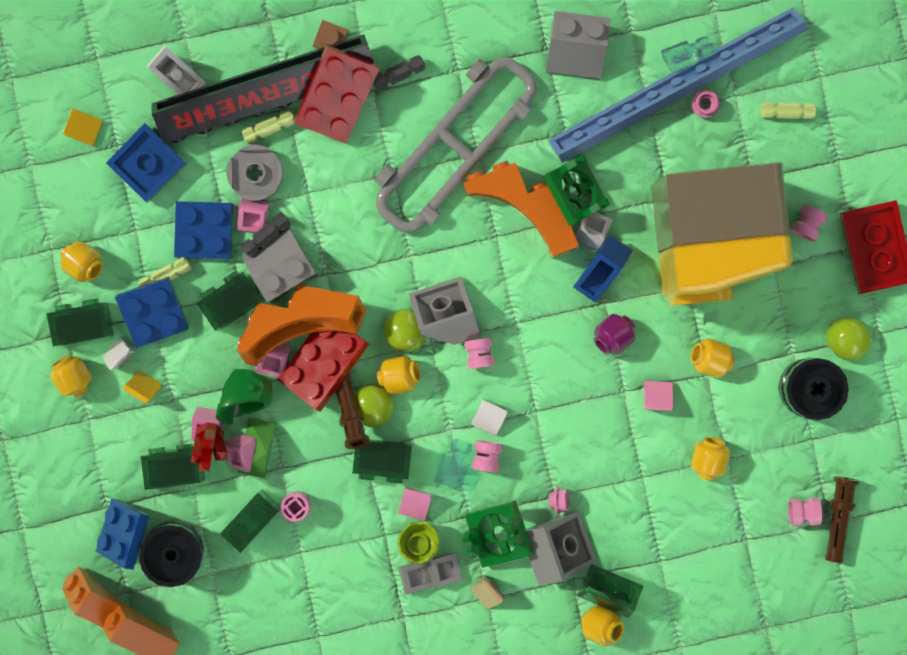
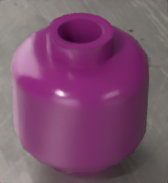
[593,314,635,355]

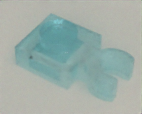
[661,36,715,72]
[434,438,472,491]

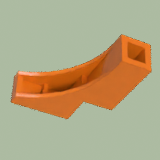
[463,160,579,258]
[237,285,366,366]
[62,567,180,655]

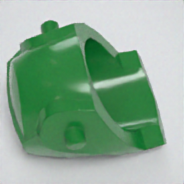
[216,369,273,425]

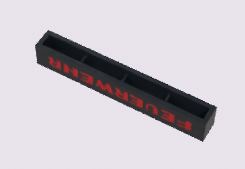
[152,34,374,144]

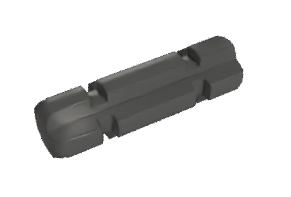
[374,55,426,91]
[241,213,291,258]

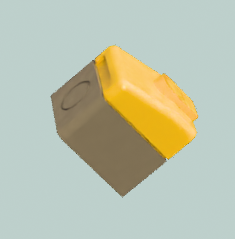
[651,162,792,306]

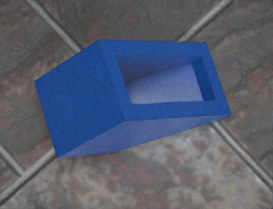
[573,235,633,303]

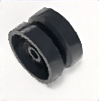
[778,357,849,420]
[139,520,204,588]

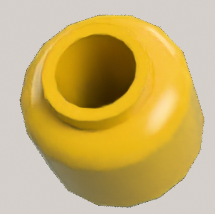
[60,241,103,283]
[691,338,735,378]
[49,355,92,398]
[377,356,421,395]
[691,437,730,480]
[581,605,624,647]

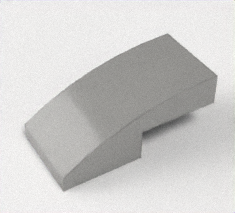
[398,553,462,595]

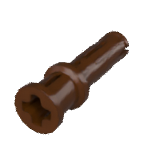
[336,373,370,449]
[825,476,859,563]

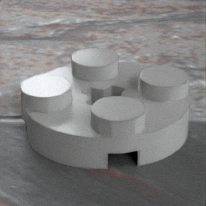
[226,145,284,201]

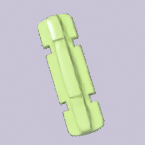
[760,102,816,119]
[242,109,295,144]
[138,257,192,286]

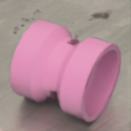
[790,204,828,242]
[464,337,495,369]
[471,440,503,473]
[281,491,311,522]
[788,497,822,527]

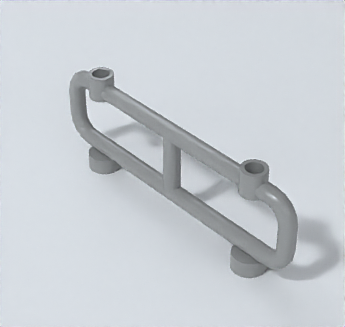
[374,57,537,233]

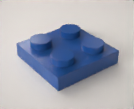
[106,123,186,203]
[174,201,233,259]
[115,276,189,348]
[96,498,150,570]

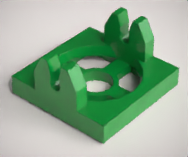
[542,154,610,226]
[462,500,534,568]

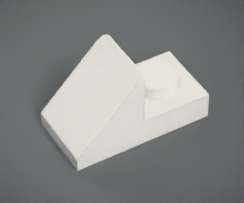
[146,45,206,95]

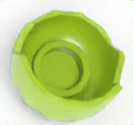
[383,308,427,353]
[826,317,873,361]
[354,384,395,428]
[397,521,440,564]

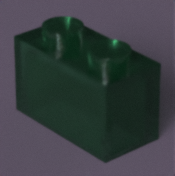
[196,271,265,331]
[46,298,114,347]
[352,439,412,483]
[141,443,205,490]
[220,489,281,553]
[577,564,643,618]

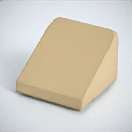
[470,575,504,609]

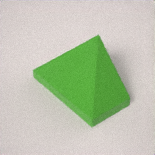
[237,418,276,478]

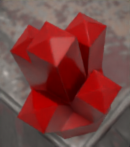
[191,422,227,472]

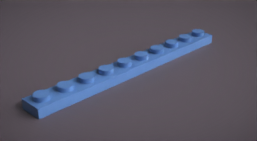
[548,8,808,163]

